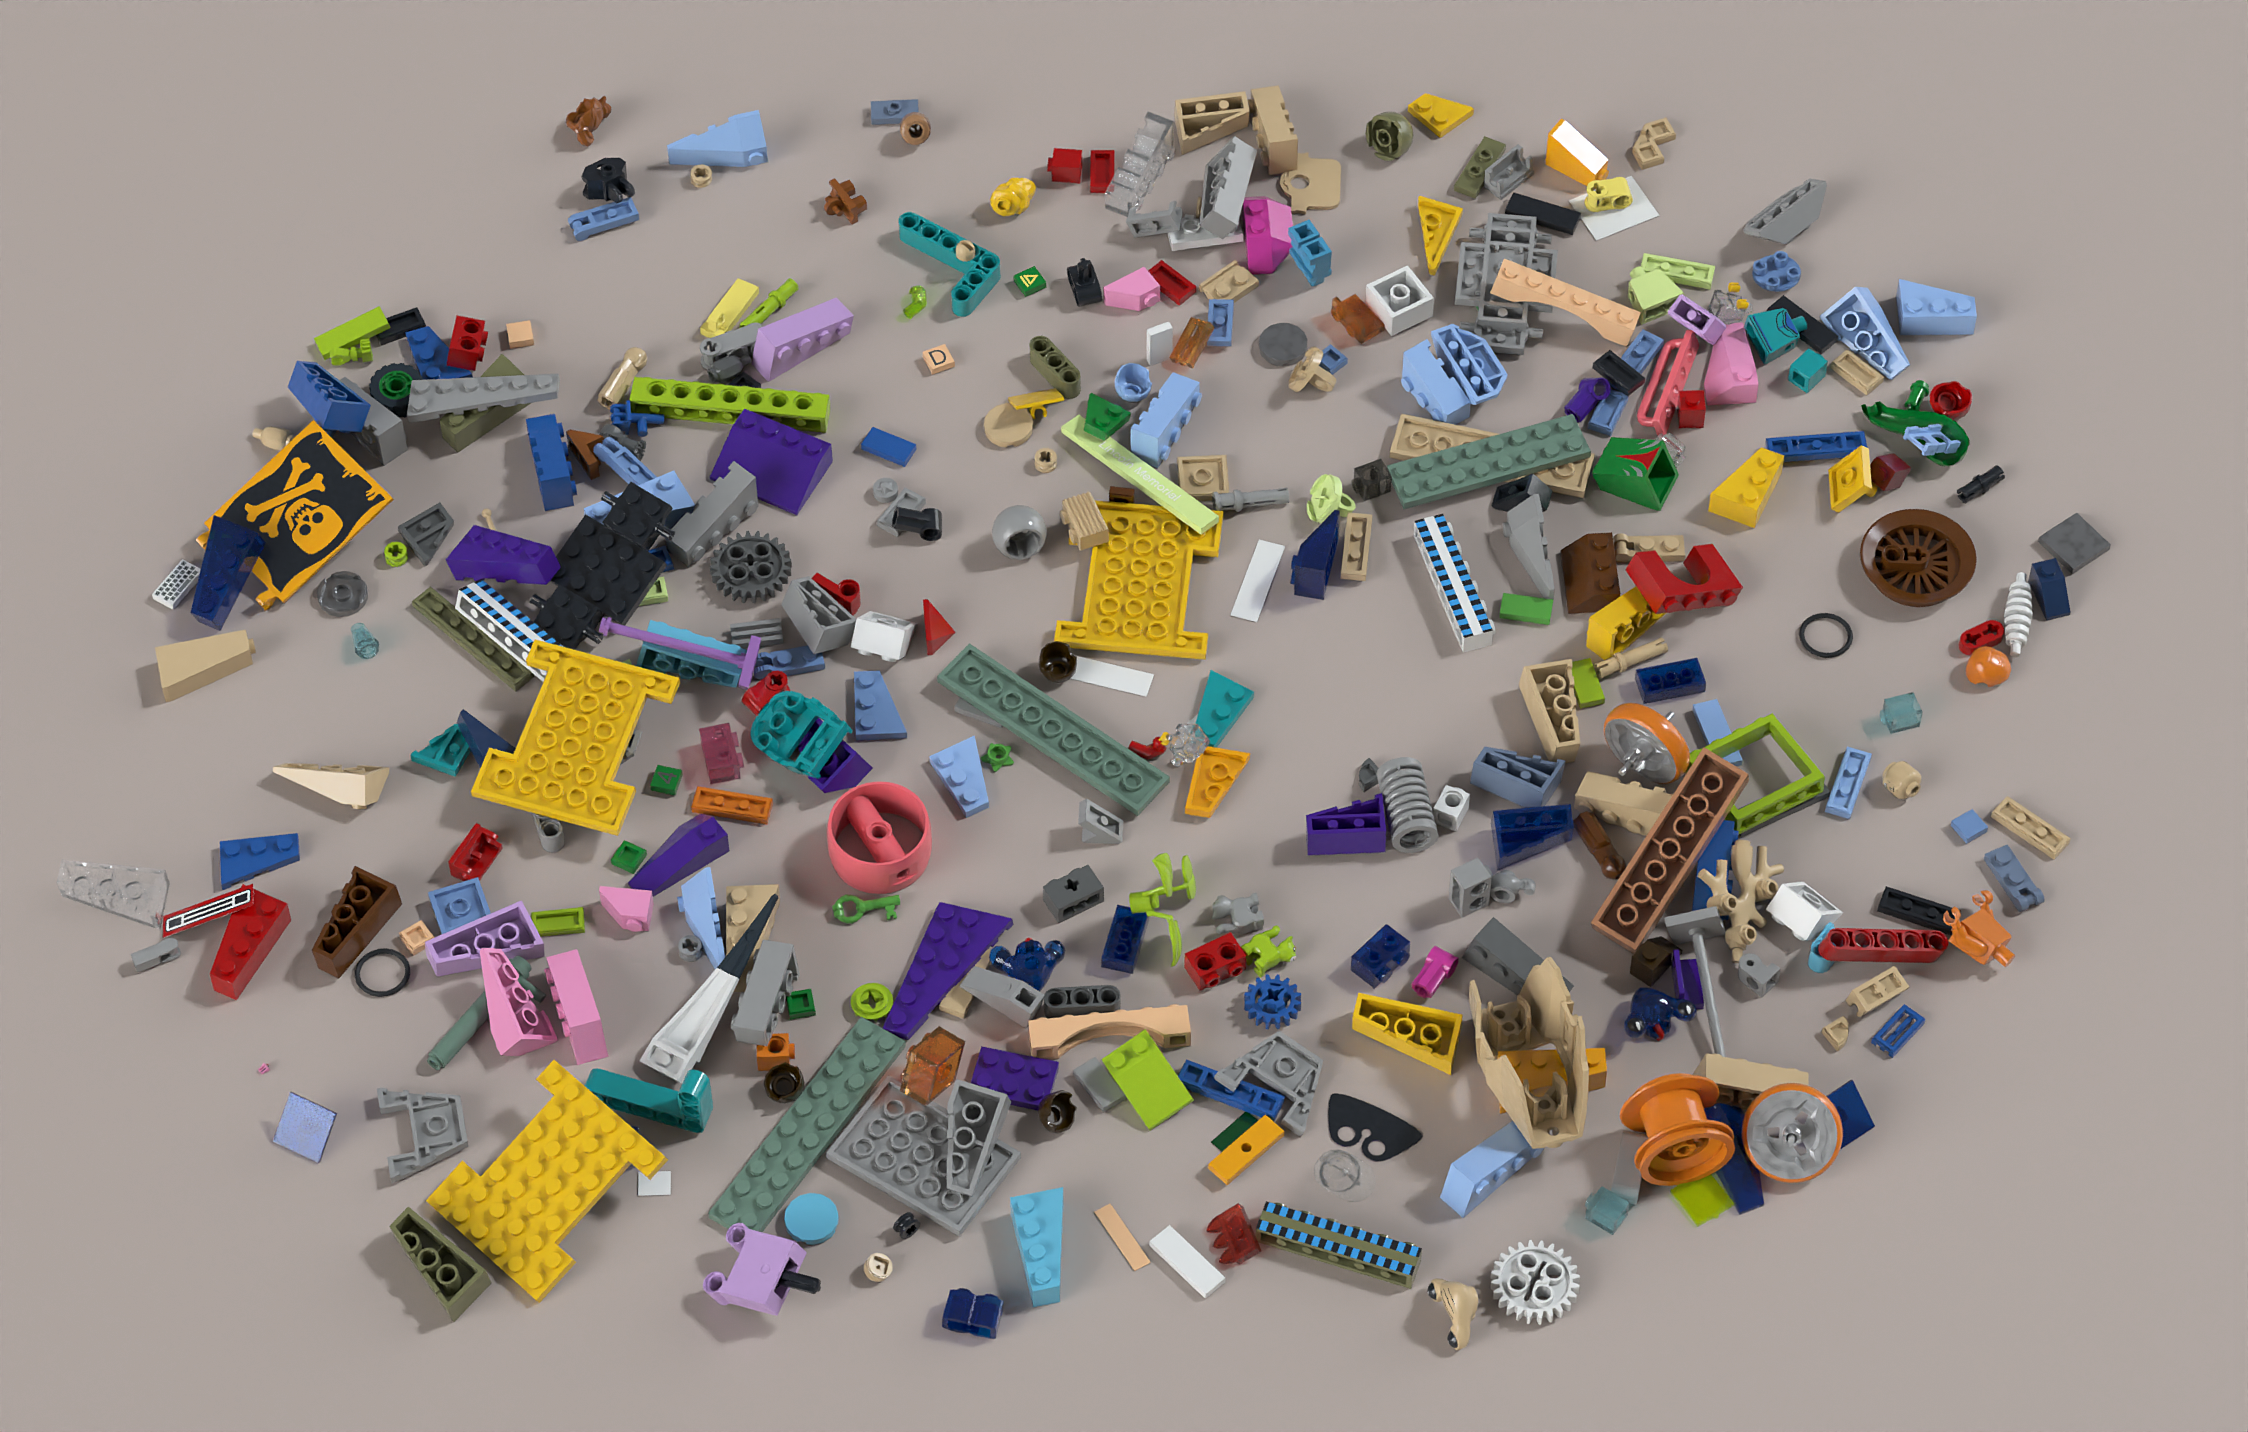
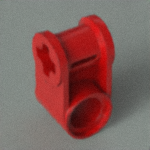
[742,670,790,716]

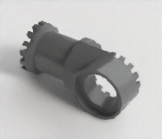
[599,424,646,461]

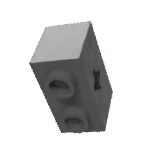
[1043,865,1104,923]

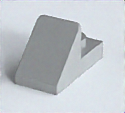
[1078,799,1123,844]

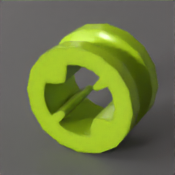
[384,542,408,567]

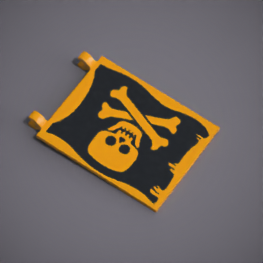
[196,420,394,611]

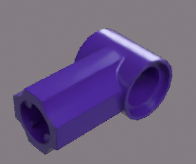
[1564,377,1611,423]

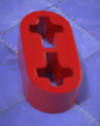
[1959,620,2004,656]

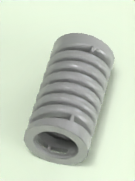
[1376,757,1439,853]

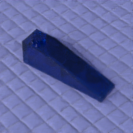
[1704,1103,1764,1215]

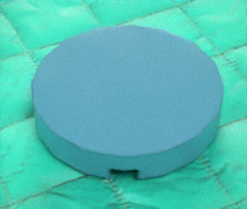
[784,1193,839,1245]

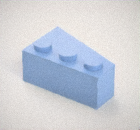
[1896,279,1977,335]
[1401,339,1471,425]

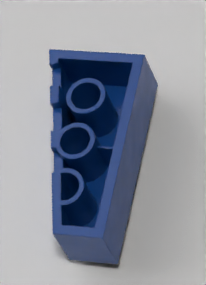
[526,414,577,511]
[1692,820,1739,921]

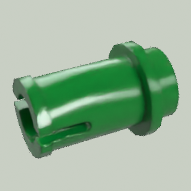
[1904,380,1929,411]

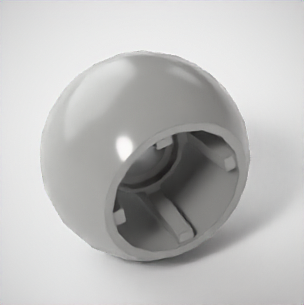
[992,505,1047,560]

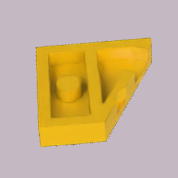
[1408,93,1474,138]

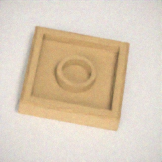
[1177,455,1229,501]

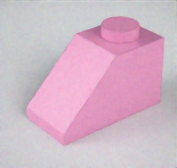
[1103,267,1160,311]
[599,886,654,932]

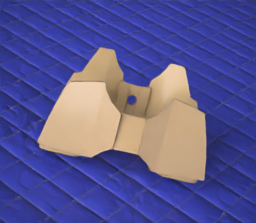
[1469,957,1589,1149]

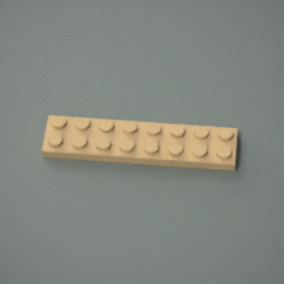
[1390,414,1595,498]

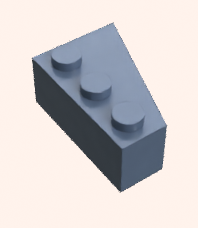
[1470,746,1566,814]

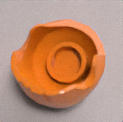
[1966,646,2011,687]

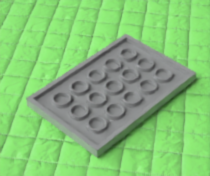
[826,1075,1021,1237]

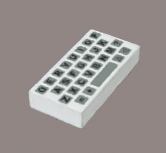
[152,559,204,610]

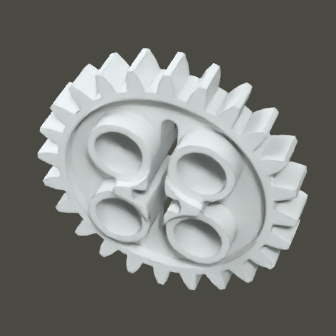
[1491,1240,1580,1325]

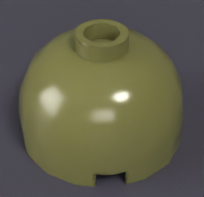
[1365,112,1414,161]

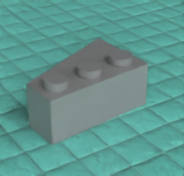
[781,576,856,654]

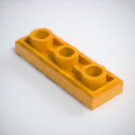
[1208,1115,1284,1185]

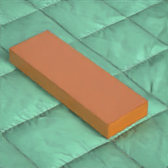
[691,786,773,824]

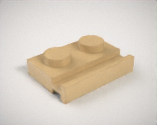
[1199,260,1259,303]

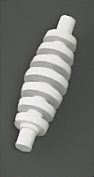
[2004,572,2033,657]

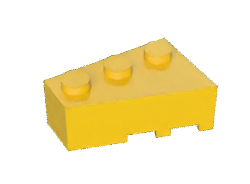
[1708,447,1784,528]

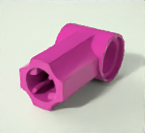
[1411,946,1459,999]

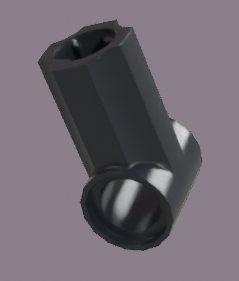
[892,506,942,541]

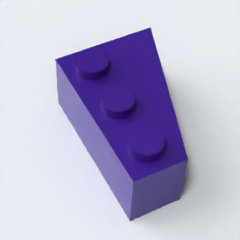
[1306,793,1386,856]

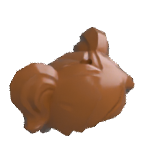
[566,96,611,146]

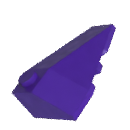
[797,718,873,793]
[628,814,730,897]

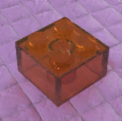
[900,1026,965,1106]

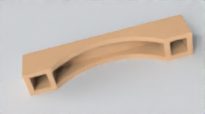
[1490,259,1641,347]
[1028,1004,1191,1060]

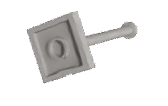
[1664,906,1726,1057]

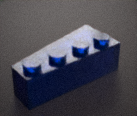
[190,515,266,631]

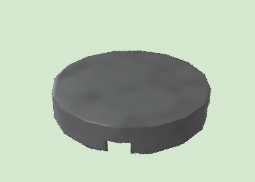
[1259,323,1308,366]
[317,571,368,617]

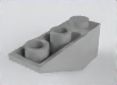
[960,966,1045,1028]

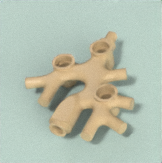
[1698,840,1784,963]

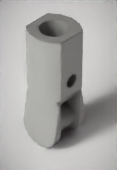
[131,938,181,972]

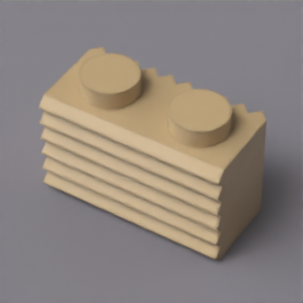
[1060,491,1109,550]

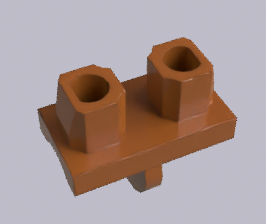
[824,178,867,224]

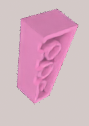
[544,949,608,1065]

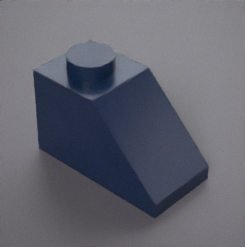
[2028,558,2071,621]

